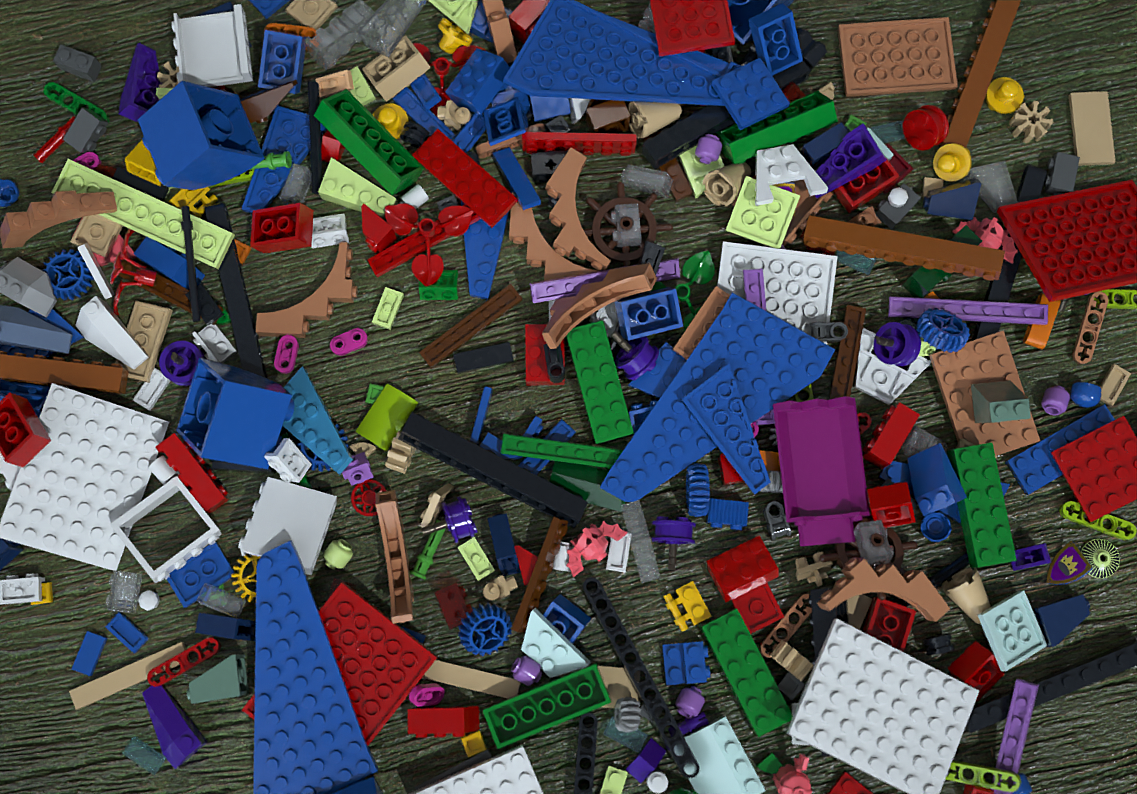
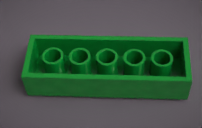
[314,89,424,196]
[716,91,838,164]
[565,320,634,444]
[947,442,1017,568]
[700,609,793,737]
[483,662,612,749]

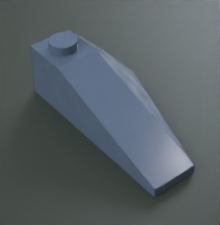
[0,305,73,354]

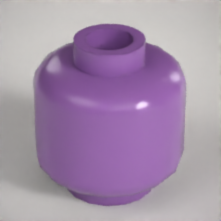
[695,134,722,164]
[1041,386,1070,416]
[511,656,542,686]
[675,686,705,718]

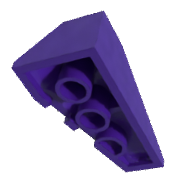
[119,43,162,122]
[815,124,887,198]
[142,680,208,769]

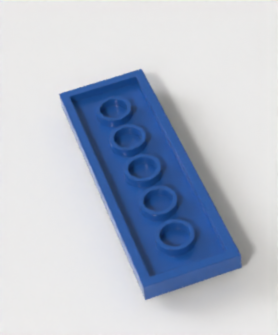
[1005,404,1115,495]

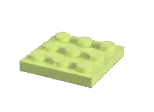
[725,176,800,249]

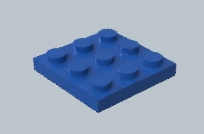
[711,58,790,130]

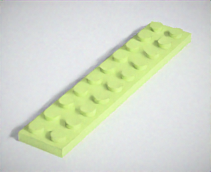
[51,159,235,269]

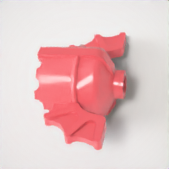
[952,217,1018,264]
[566,521,627,577]
[773,754,813,794]

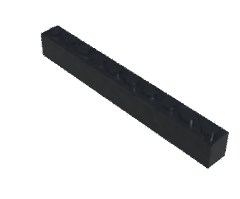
[642,61,810,170]
[398,412,588,528]
[964,639,1137,733]

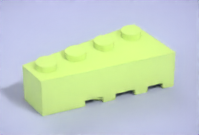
[318,158,398,221]

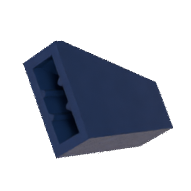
[923,178,982,220]
[487,513,521,576]
[1032,594,1090,647]
[195,613,256,641]

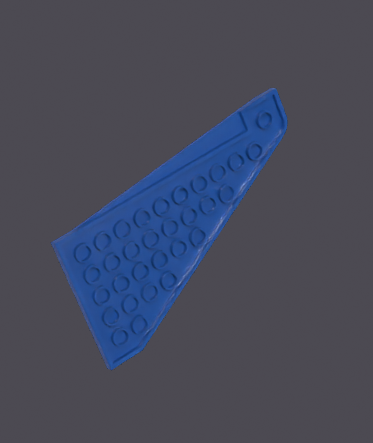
[503,0,742,106]
[600,292,835,502]
[253,540,379,794]

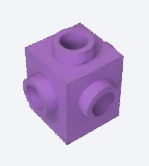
[342,452,373,486]

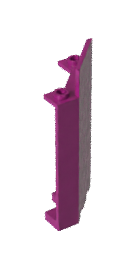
[773,396,870,546]

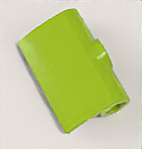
[356,384,418,452]

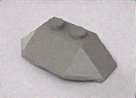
[0,257,57,317]

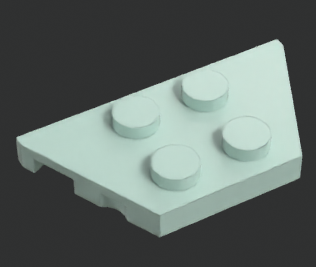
[521,608,591,678]

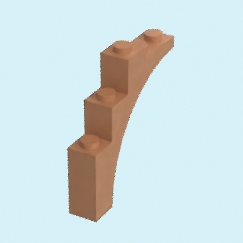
[481,0,517,63]
[545,148,611,271]
[0,190,117,248]
[509,192,599,281]
[256,242,358,338]
[542,263,657,349]
[375,490,414,624]
[817,557,950,622]

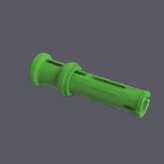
[249,151,292,170]
[410,520,446,580]

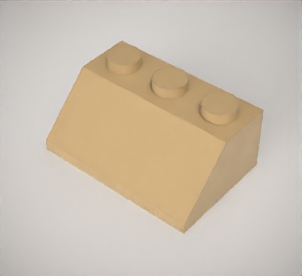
[362,35,431,102]

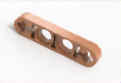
[475,123,546,159]
[1072,291,1108,364]
[759,594,812,658]

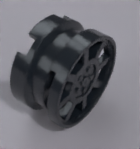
[400,122,430,148]
[923,633,955,655]

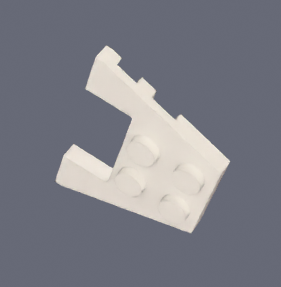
[755,144,828,206]
[854,328,931,405]

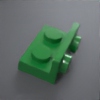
[418,270,458,300]

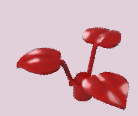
[413,43,486,116]
[385,204,473,286]
[110,229,157,316]

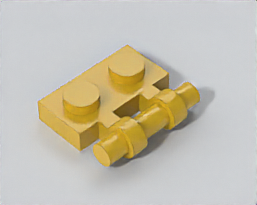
[168,187,218,219]
[663,581,712,632]

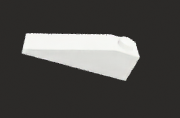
[75,296,149,370]

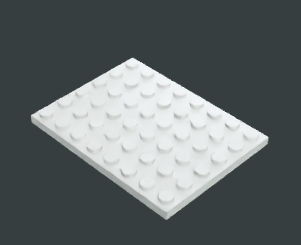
[0,383,169,571]
[786,619,979,794]

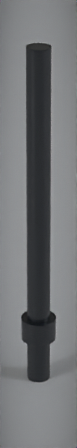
[181,206,201,322]

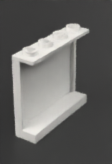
[172,4,253,87]
[239,477,337,575]

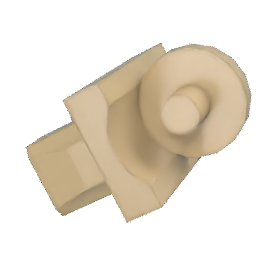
[437,100,471,131]
[795,551,833,587]
[483,575,518,601]

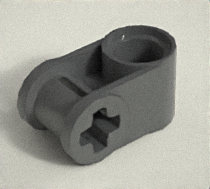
[809,322,848,343]
[763,501,791,541]

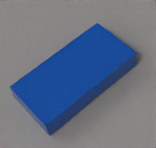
[410,73,442,110]
[105,612,149,653]
[72,631,107,676]

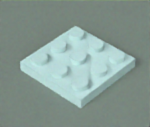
[978,590,1047,671]

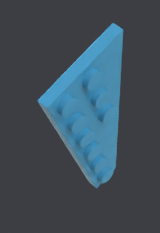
[282,366,353,475]

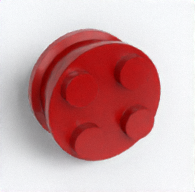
[902,105,949,150]

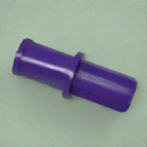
[668,712,709,737]

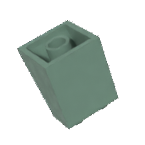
[971,380,1031,423]
[187,654,249,704]

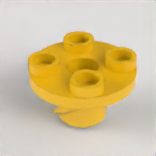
[438,18,473,54]
[986,77,1024,114]
[373,103,409,139]
[933,143,972,182]

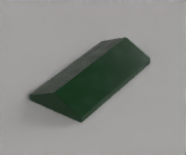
[550,461,625,513]

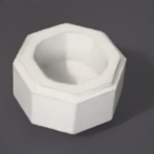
[888,187,908,208]
[138,590,160,610]

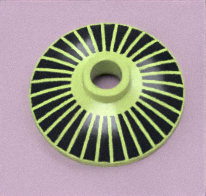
[1081,539,1120,578]

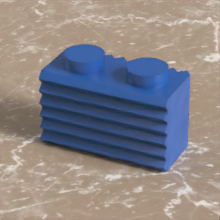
[706,498,749,530]

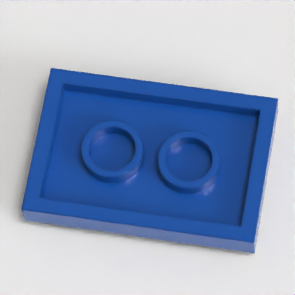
[167,541,236,608]

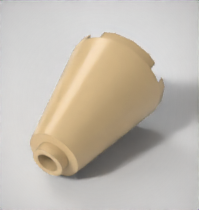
[627,101,682,138]
[703,162,751,206]
[941,567,991,624]

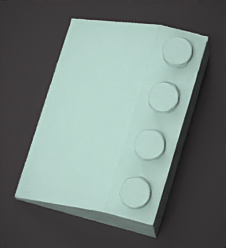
[674,716,765,794]

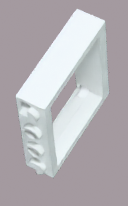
[110,476,222,583]

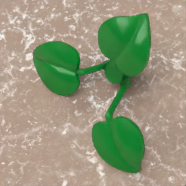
[651,251,715,330]

